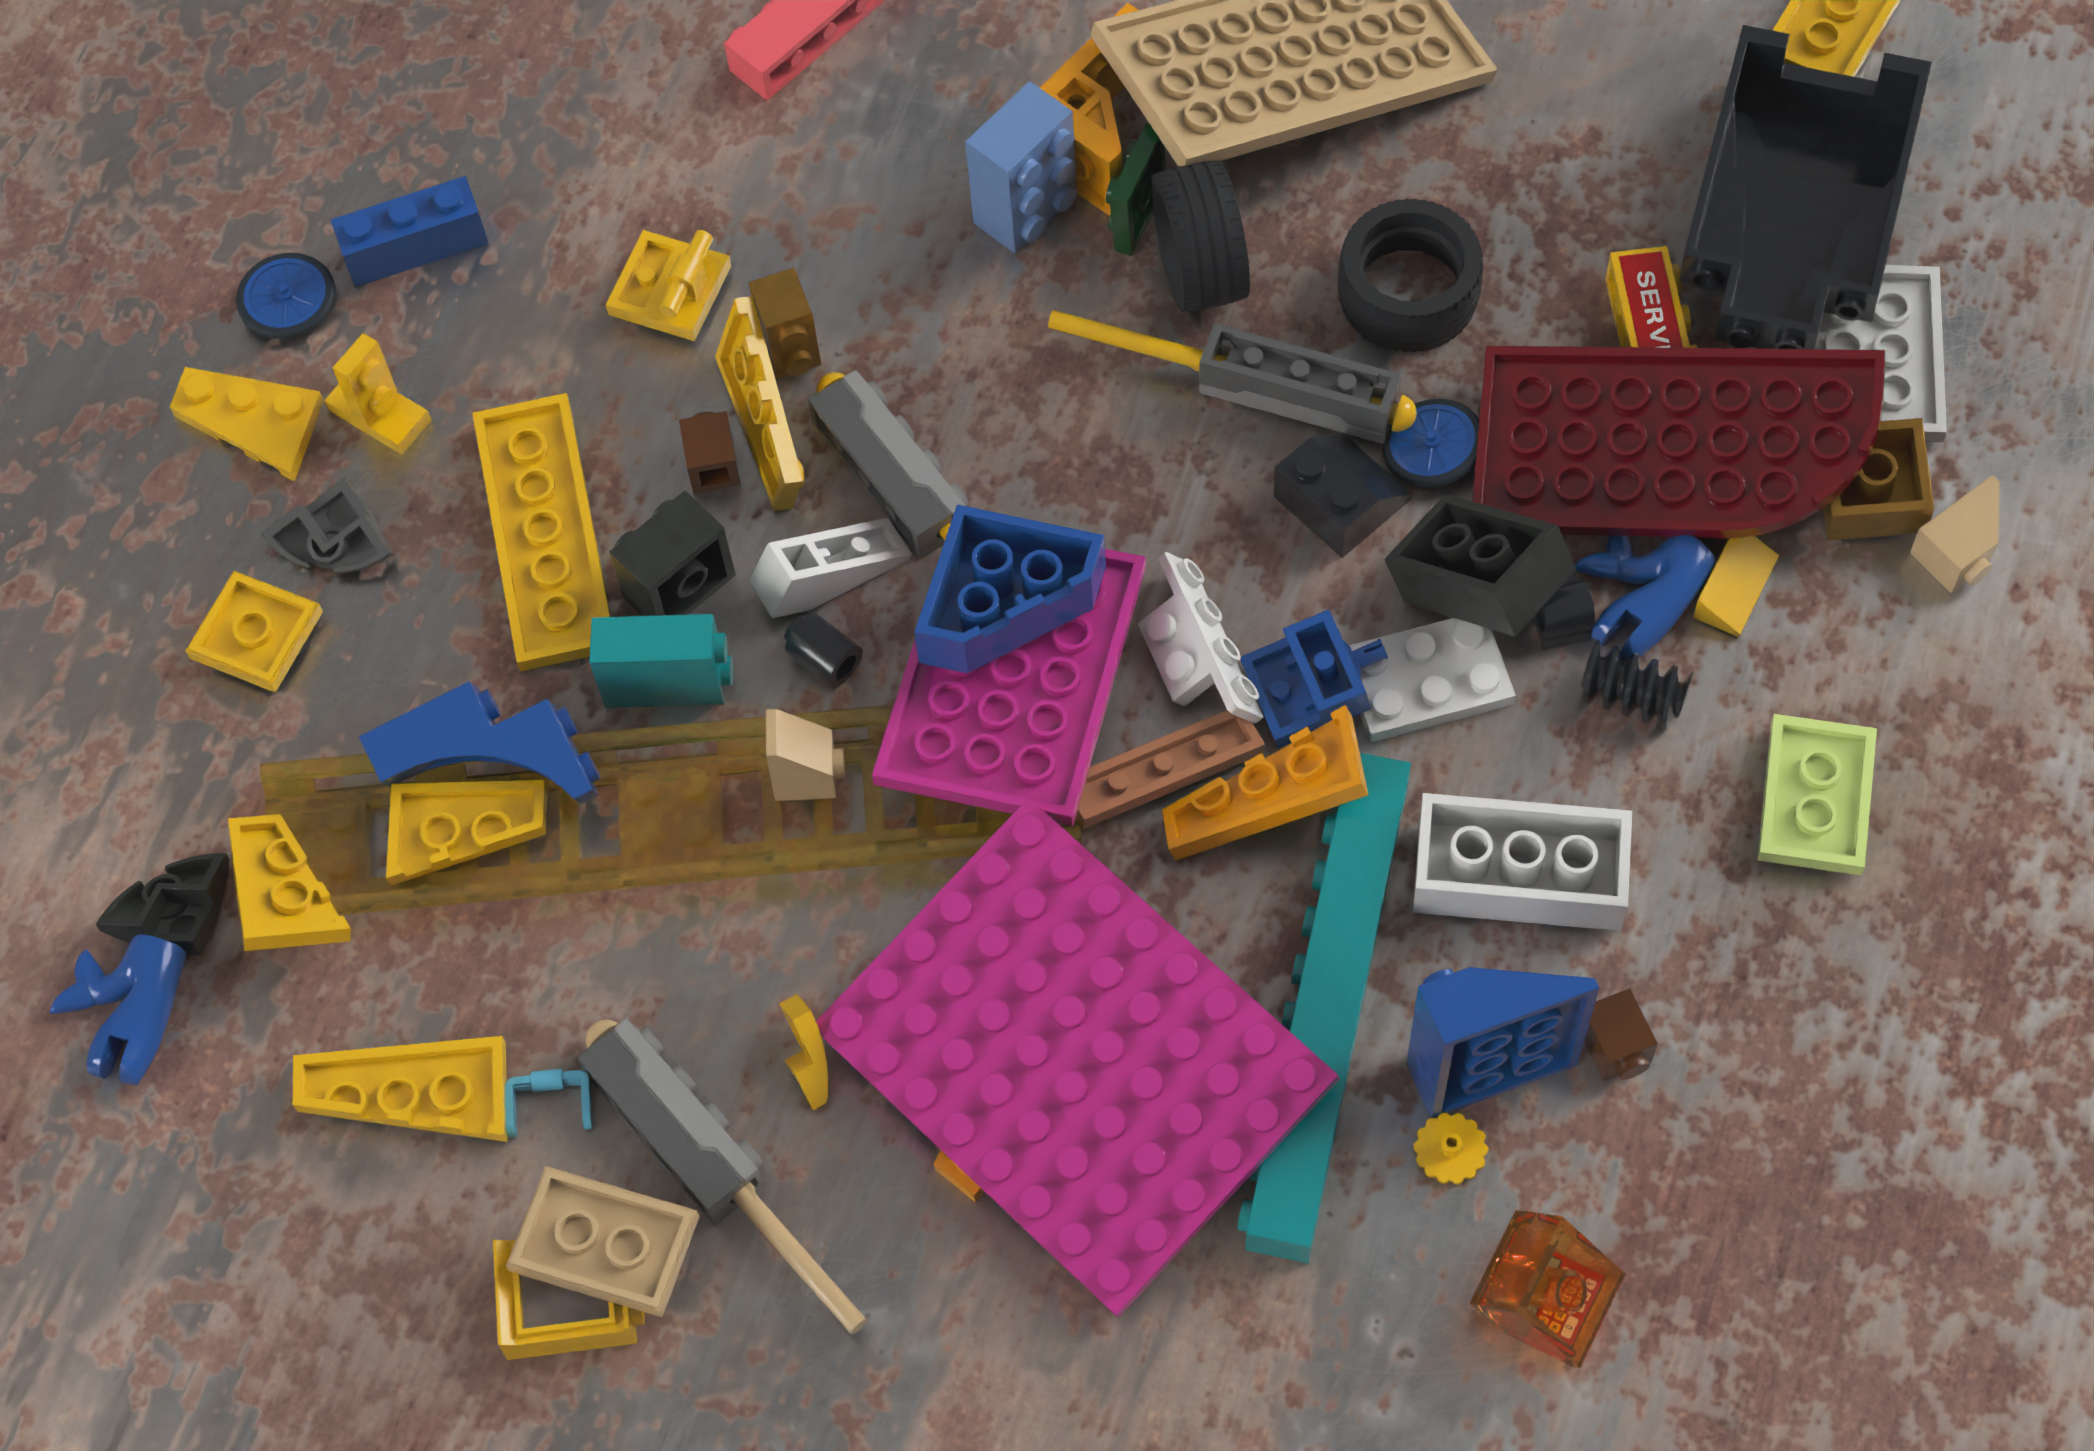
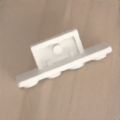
[1138,552,1264,724]

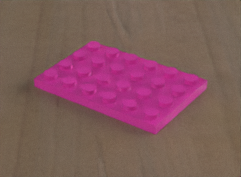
[872,549,1146,826]

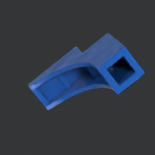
[359,681,601,804]

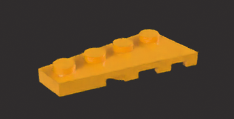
[1162,705,1368,860]

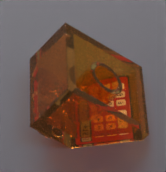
[1469,1210,1625,1368]

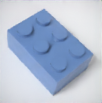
[965,81,1077,254]

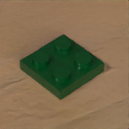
[1105,123,1166,256]

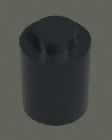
[784,613,863,688]

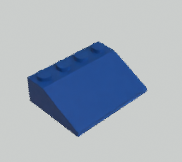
[1406,967,1599,1118]

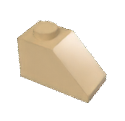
[1910,475,2000,594]
[766,709,845,801]

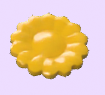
[1413,1113,1489,1185]

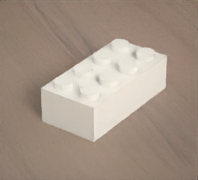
[1412,793,1632,931]

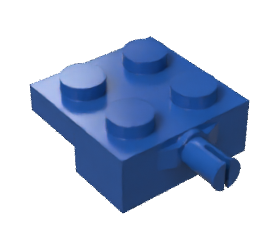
[1240,609,1388,748]

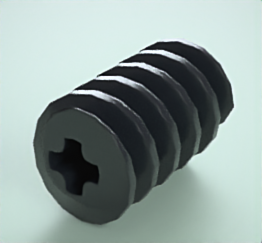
[1581,640,1694,730]

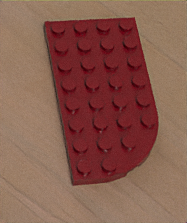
[1472,346,1886,538]

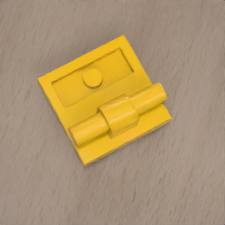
[606,230,731,341]

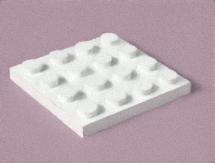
[1748,265,1947,442]

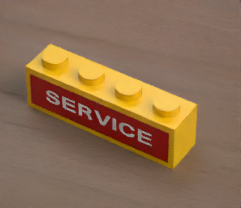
[1605,246,1698,348]

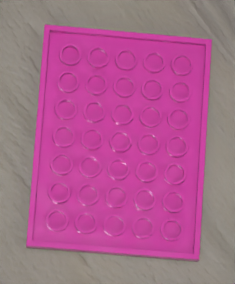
[816,798,1340,1318]

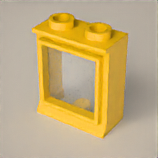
[493,1240,645,1360]

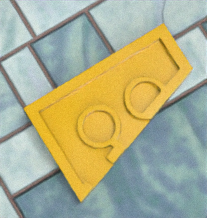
[170,367,324,482]
[386,780,547,886]
[228,814,351,951]

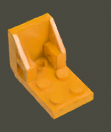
[1040,3,1138,216]

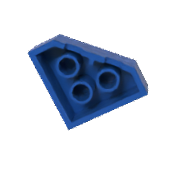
[914,504,1106,673]

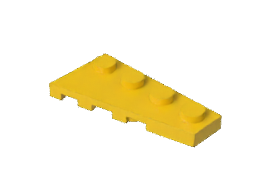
[715,296,805,511]
[292,1036,508,1142]

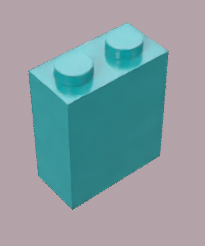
[589,614,733,708]

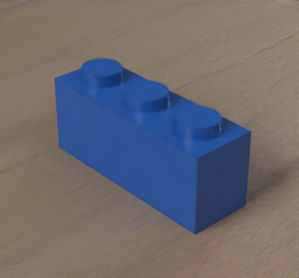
[330,176,489,287]

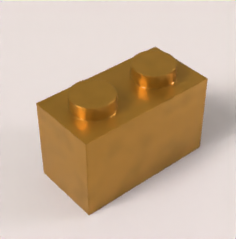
[748,267,822,379]

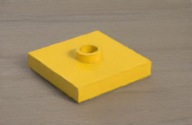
[185,571,323,693]

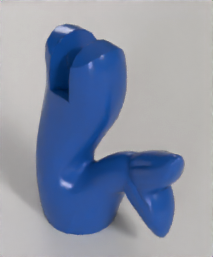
[1575,535,1716,662]
[49,934,187,1086]

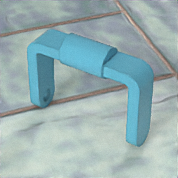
[505,1068,593,1138]

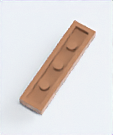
[1076,710,1265,829]

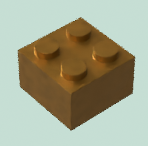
[1823,418,1934,541]

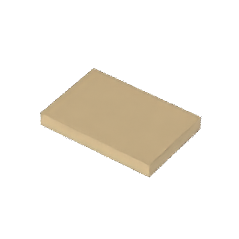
[506,1166,700,1317]

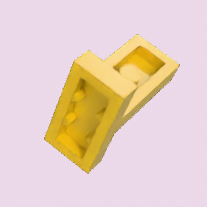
[324,333,432,455]

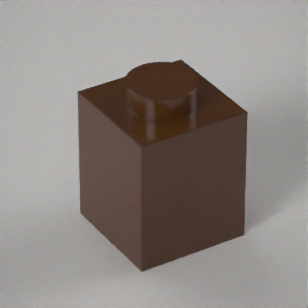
[679,411,741,493]
[1584,988,1658,1081]

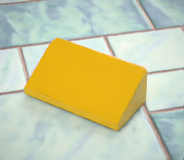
[1693,536,1779,637]

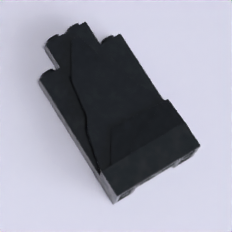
[1679,25,1932,349]

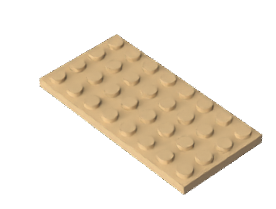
[1090,0,1498,166]

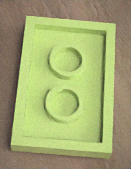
[1757,714,1877,876]

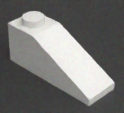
[749,518,912,618]

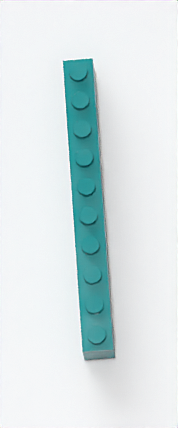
[1237,753,1411,1264]

